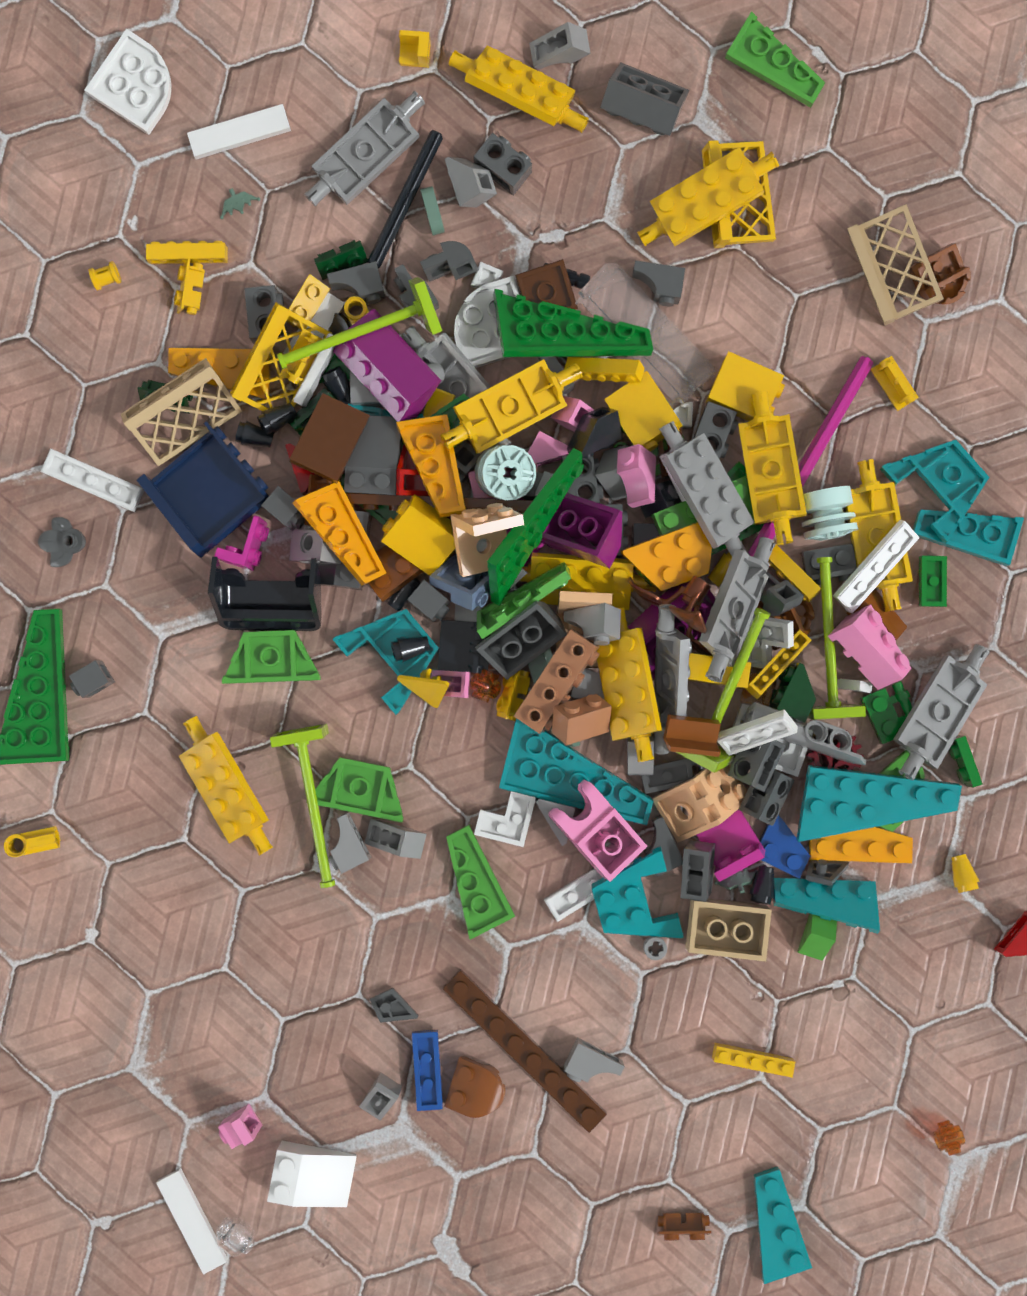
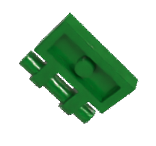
[860,681,913,744]

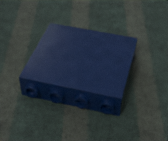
[137,421,269,558]

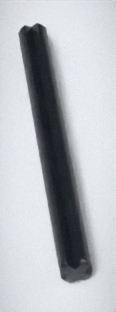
[368,130,443,268]

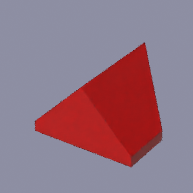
[396,444,429,496]

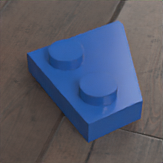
[759,815,810,879]

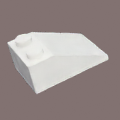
[267,1140,357,1207]

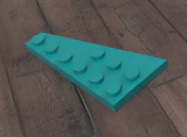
[499,718,654,825]
[796,765,962,842]

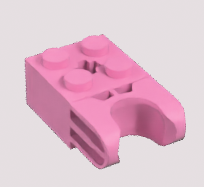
[548,780,647,882]

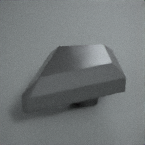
[806,859,849,886]
[370,988,419,1023]

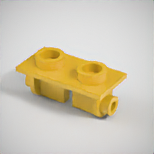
[174,259,205,315]
[286,274,330,329]
[280,329,322,385]
[870,356,919,411]
[496,670,531,721]

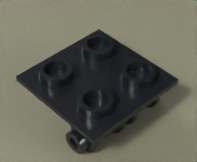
[438,620,491,674]

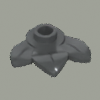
[38,517,86,568]

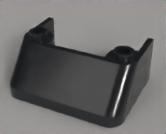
[208,557,322,631]

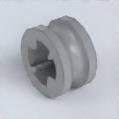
[643,936,667,960]

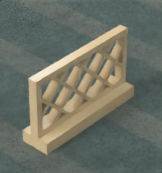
[847,204,943,326]
[121,358,242,466]

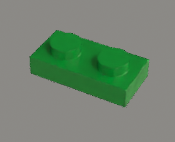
[919,556,947,607]
[949,735,983,788]

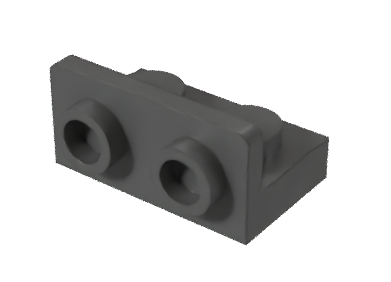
[801,544,857,585]

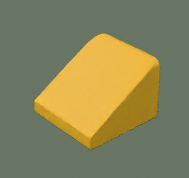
[423,388,456,418]

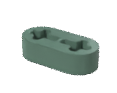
[420,186,445,236]

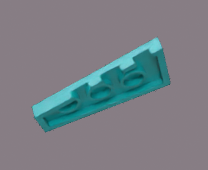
[912,510,1024,567]
[773,878,880,934]
[754,1166,812,1284]

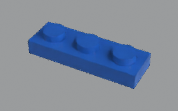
[412,1030,443,1111]

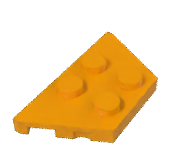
[620,522,712,591]

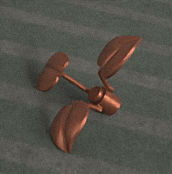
[628,576,713,656]

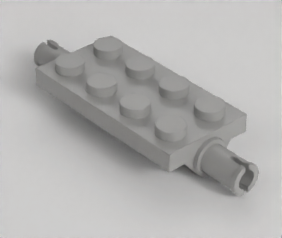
[304,91,425,207]
[401,326,511,446]
[659,421,755,557]
[699,537,776,682]
[654,604,692,755]
[893,644,990,781]

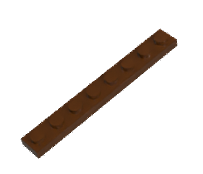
[345,492,533,514]
[443,969,607,1133]

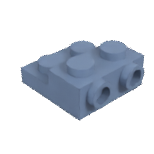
[429,553,490,611]

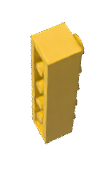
[146,241,228,264]
[564,357,645,383]
[768,544,821,603]
[745,630,811,699]
[712,1043,796,1078]

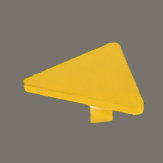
[397,668,449,708]

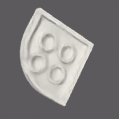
[84,29,171,135]
[454,276,519,368]

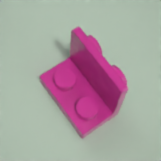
[214,515,269,571]
[697,810,765,882]

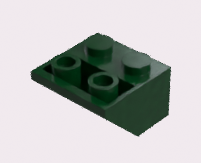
[767,663,816,723]

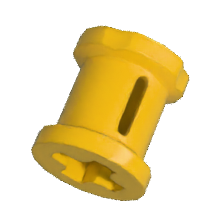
[88,261,122,291]

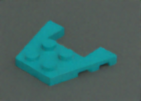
[880,440,990,544]
[333,609,439,715]
[591,846,684,938]

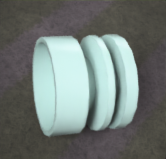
[475,445,536,500]
[802,486,858,541]

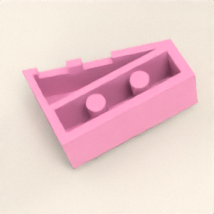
[828,604,912,690]

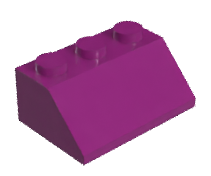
[542,493,622,569]

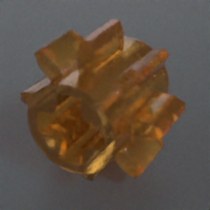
[470,669,501,703]
[933,1120,965,1156]

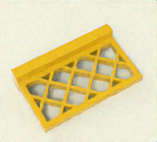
[701,140,776,248]
[230,302,332,411]

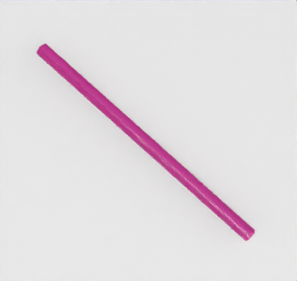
[748,356,873,556]

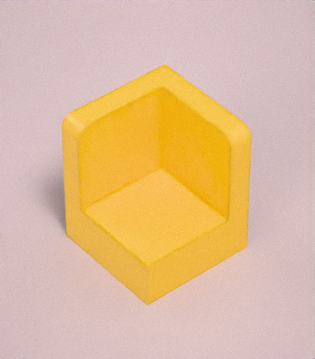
[399,30,431,68]

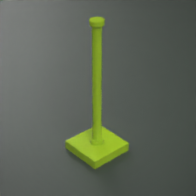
[277,277,442,369]
[808,557,866,720]
[676,608,770,773]
[270,723,336,888]

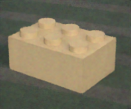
[685,899,772,961]

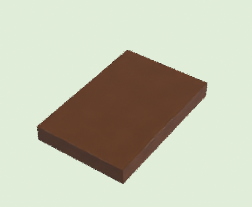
[289,393,370,484]

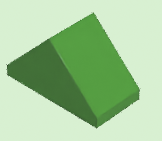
[797,913,837,961]

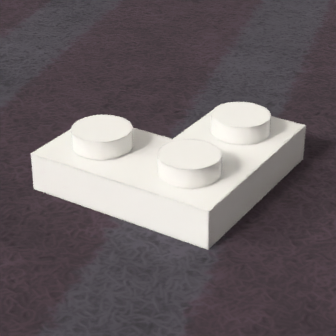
[744,615,794,669]
[474,791,536,847]

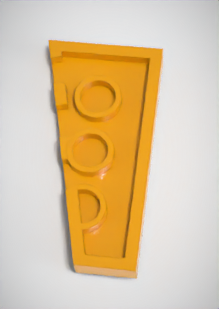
[168,348,271,399]
[396,414,466,518]
[292,481,386,586]
[809,827,913,863]

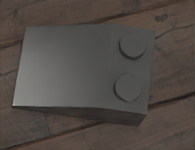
[344,416,403,495]

